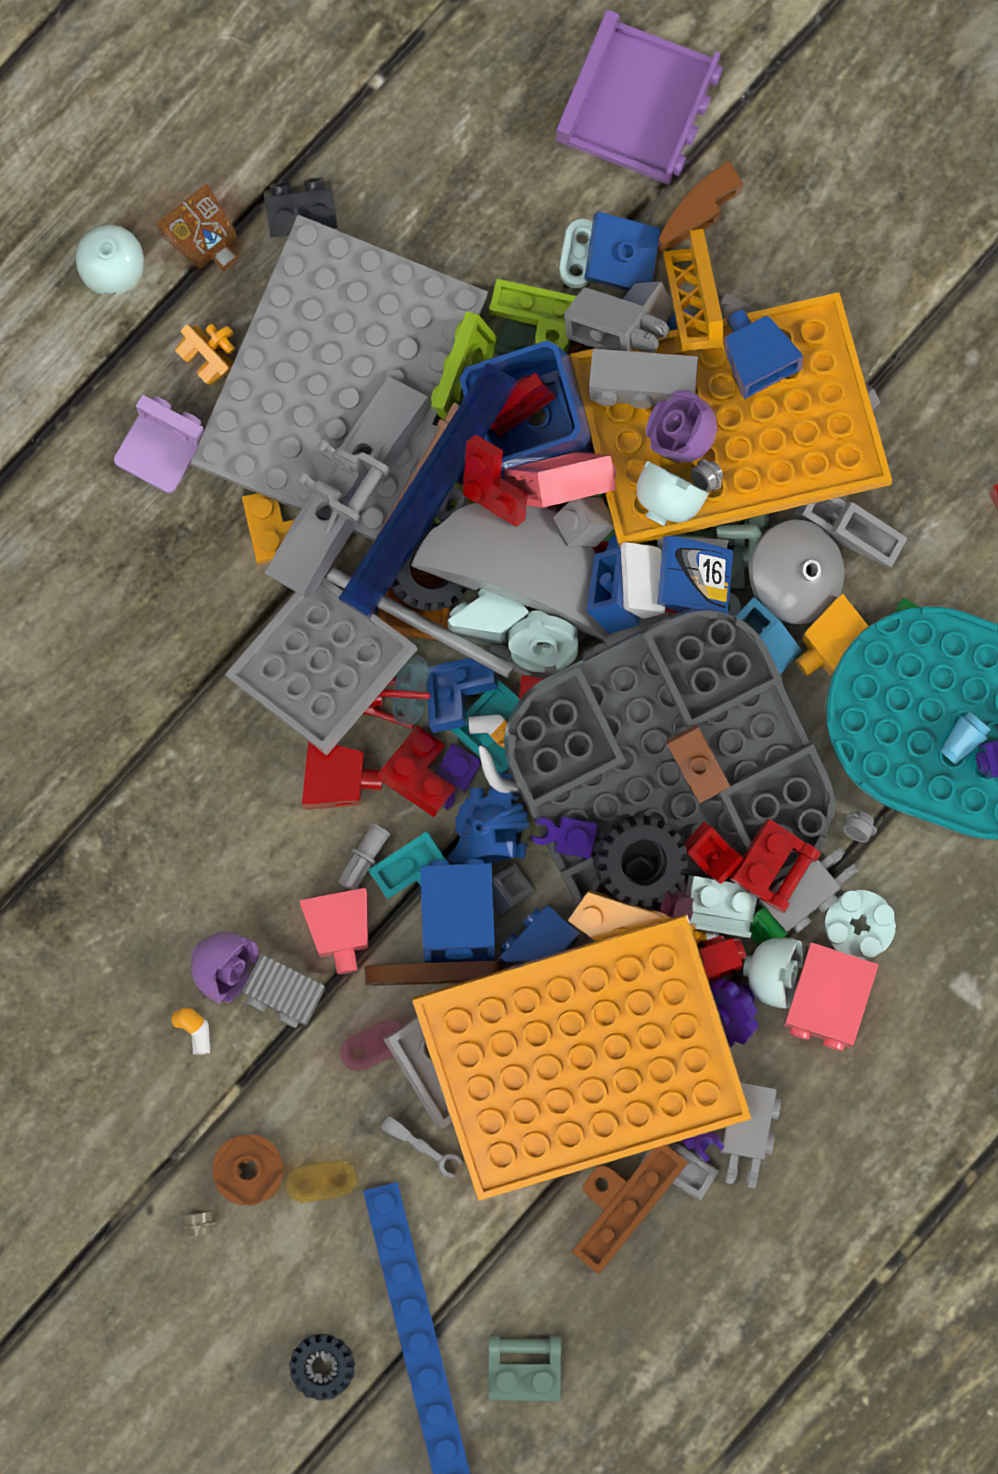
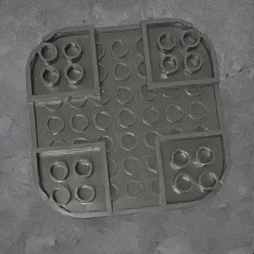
[504,609,835,918]

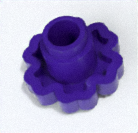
[709,978,759,1048]

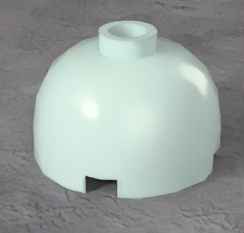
[75,224,144,294]
[637,461,709,526]
[743,937,805,1009]

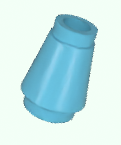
[940,711,991,764]

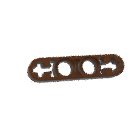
[365,961,502,986]

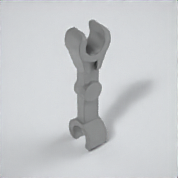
[381,1117,462,1178]

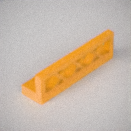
[663,229,723,351]

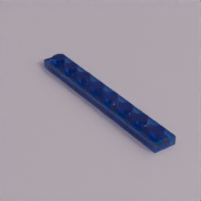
[338,363,518,619]

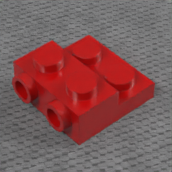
[699,935,746,982]

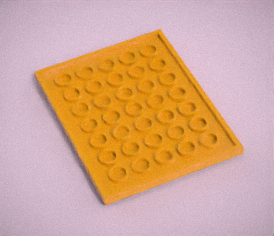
[570,292,892,547]
[412,914,751,1201]

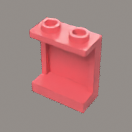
[783,942,879,1051]

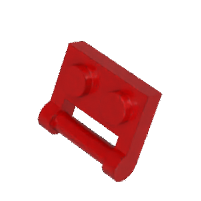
[730,819,821,913]

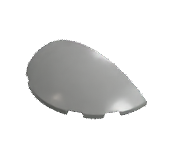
[411,502,608,639]

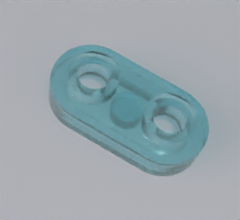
[393,655,430,725]

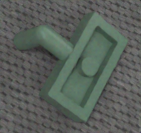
[717,513,770,571]

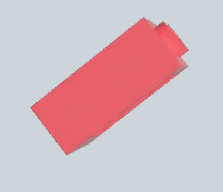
[503,452,616,508]

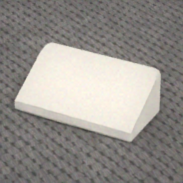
[621,542,665,619]

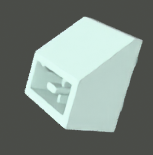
[447,589,529,646]

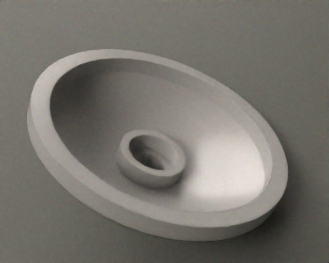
[749,520,845,624]

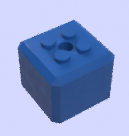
[459,340,593,464]

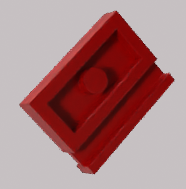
[478,372,556,437]

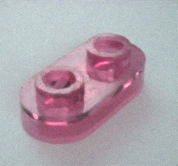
[340,1021,402,1072]

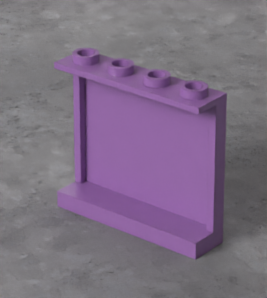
[556,10,723,185]

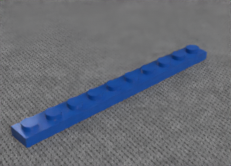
[363,1182,470,1474]

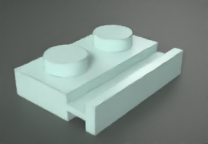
[683,876,757,938]

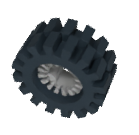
[289,1334,355,1401]

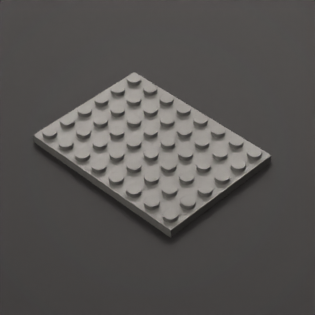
[191,215,488,540]

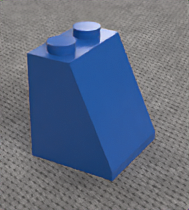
[420,859,495,963]

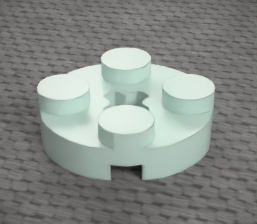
[508,610,578,672]
[824,890,896,960]

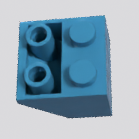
[735,597,802,675]

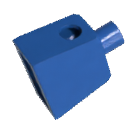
[724,310,803,399]

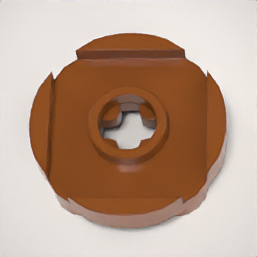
[212,1134,284,1206]

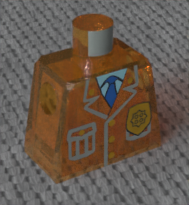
[156,184,238,271]

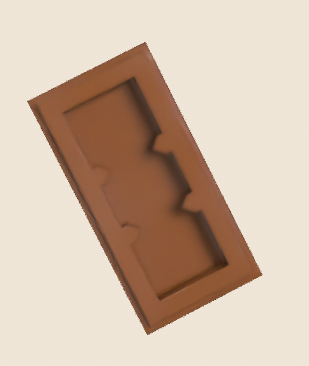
[666,724,731,803]

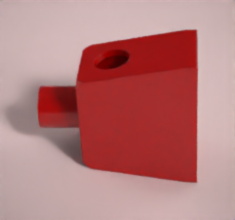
[302,742,383,810]

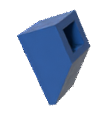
[500,905,579,965]

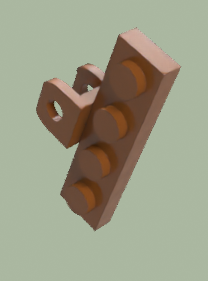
[571,1145,689,1274]

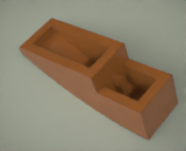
[657,161,743,255]

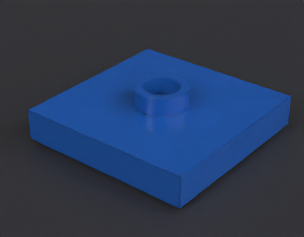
[584,212,660,291]

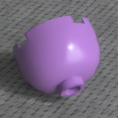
[646,390,717,463]
[191,931,258,1004]

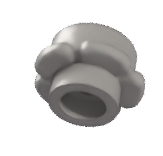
[691,459,723,492]
[843,811,877,843]

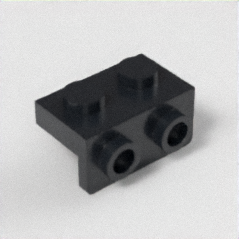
[264,178,338,238]

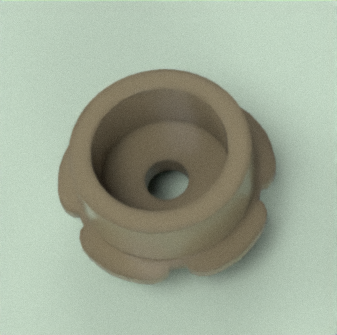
[181,1211,216,1236]

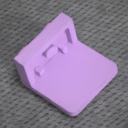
[114,394,204,494]

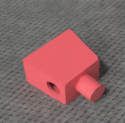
[300,888,369,974]

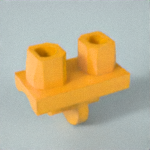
[175,324,235,385]

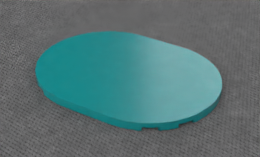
[826,606,998,840]

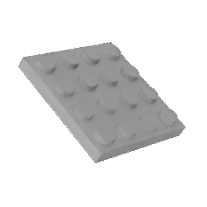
[225,577,417,755]

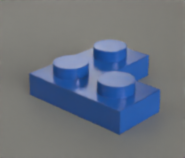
[425,653,498,733]

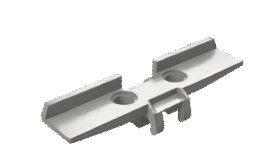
[264,376,430,597]

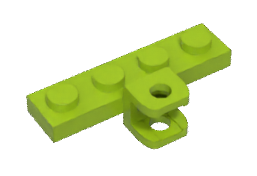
[489,279,577,353]

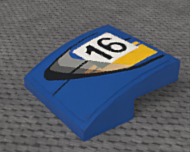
[657,536,733,614]

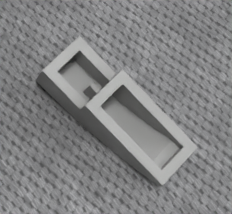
[793,497,907,568]

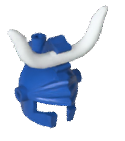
[448,746,529,864]

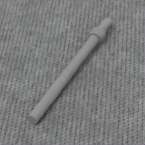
[327,567,515,678]

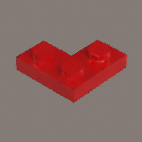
[463,435,528,527]
[377,726,456,817]

